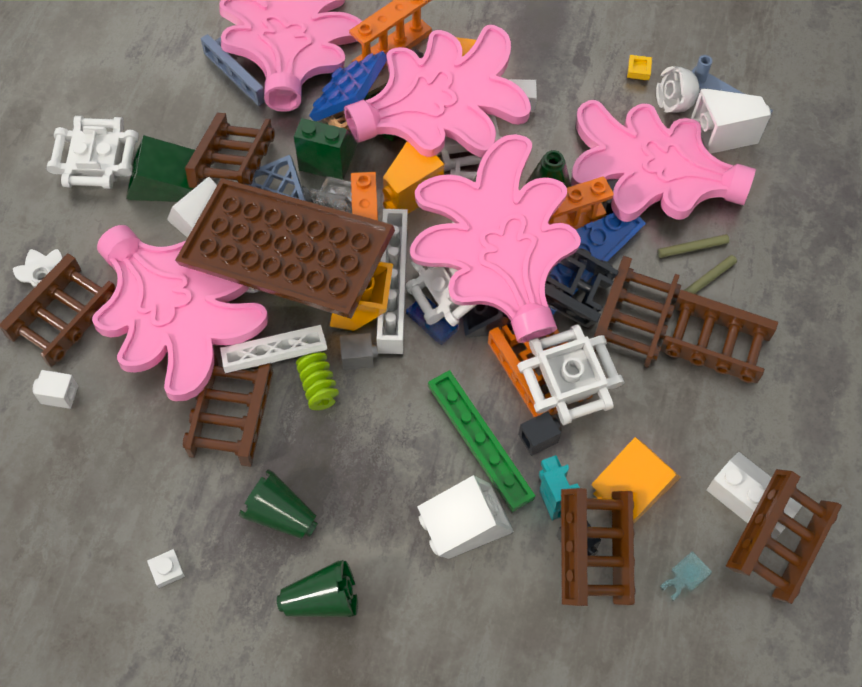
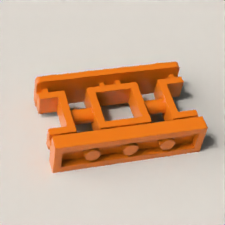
[548,176,614,230]
[488,325,593,418]

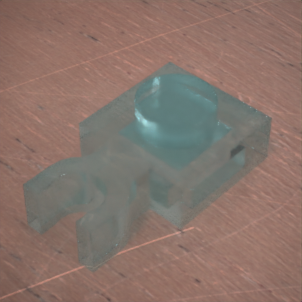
[660,551,712,601]

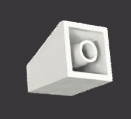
[691,89,771,154]
[167,177,217,238]
[417,475,514,559]

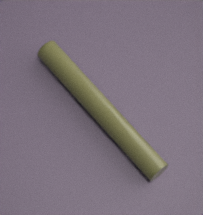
[657,234,729,258]
[684,255,737,294]

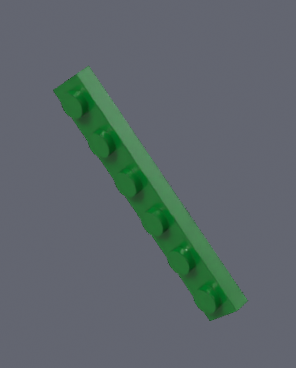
[428,370,536,512]

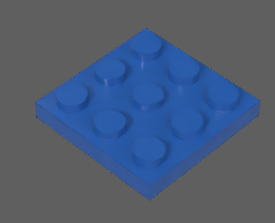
[309,51,387,121]

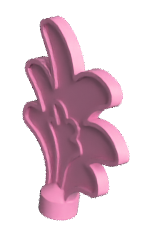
[219,0,362,112]
[344,25,531,158]
[571,100,756,222]
[410,134,581,343]
[92,225,268,401]

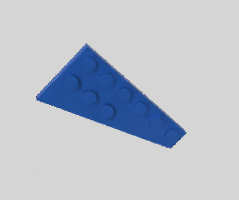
[548,213,646,315]

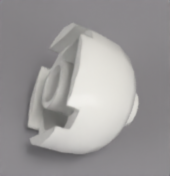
[656,66,700,113]

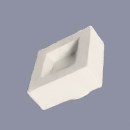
[147,549,185,588]

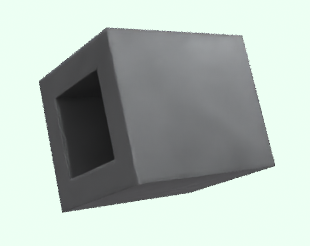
[340,333,378,370]

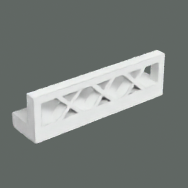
[220,325,327,373]

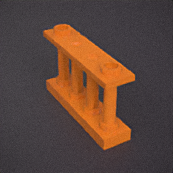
[349,0,432,69]
[351,172,378,221]

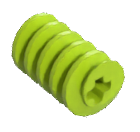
[295,352,339,410]

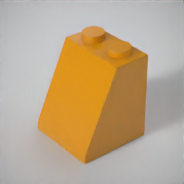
[382,141,444,214]
[330,262,393,331]
[591,437,681,523]

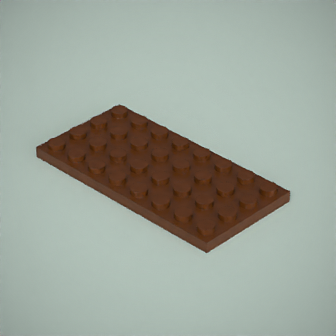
[175,178,395,319]

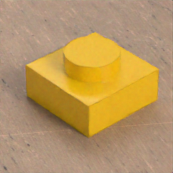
[627,55,652,80]

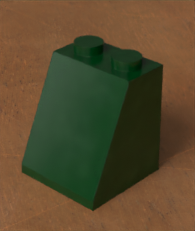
[294,118,357,182]
[126,135,195,202]

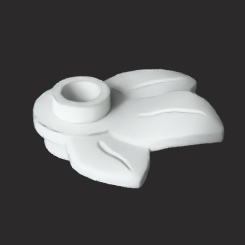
[13,249,62,288]

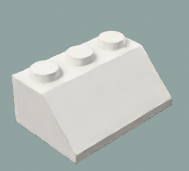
[707,452,802,539]

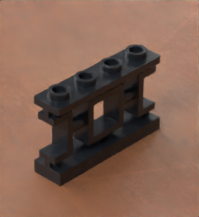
[545,248,619,328]

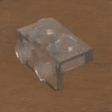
[308,176,352,213]

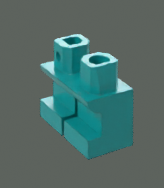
[539,455,580,520]

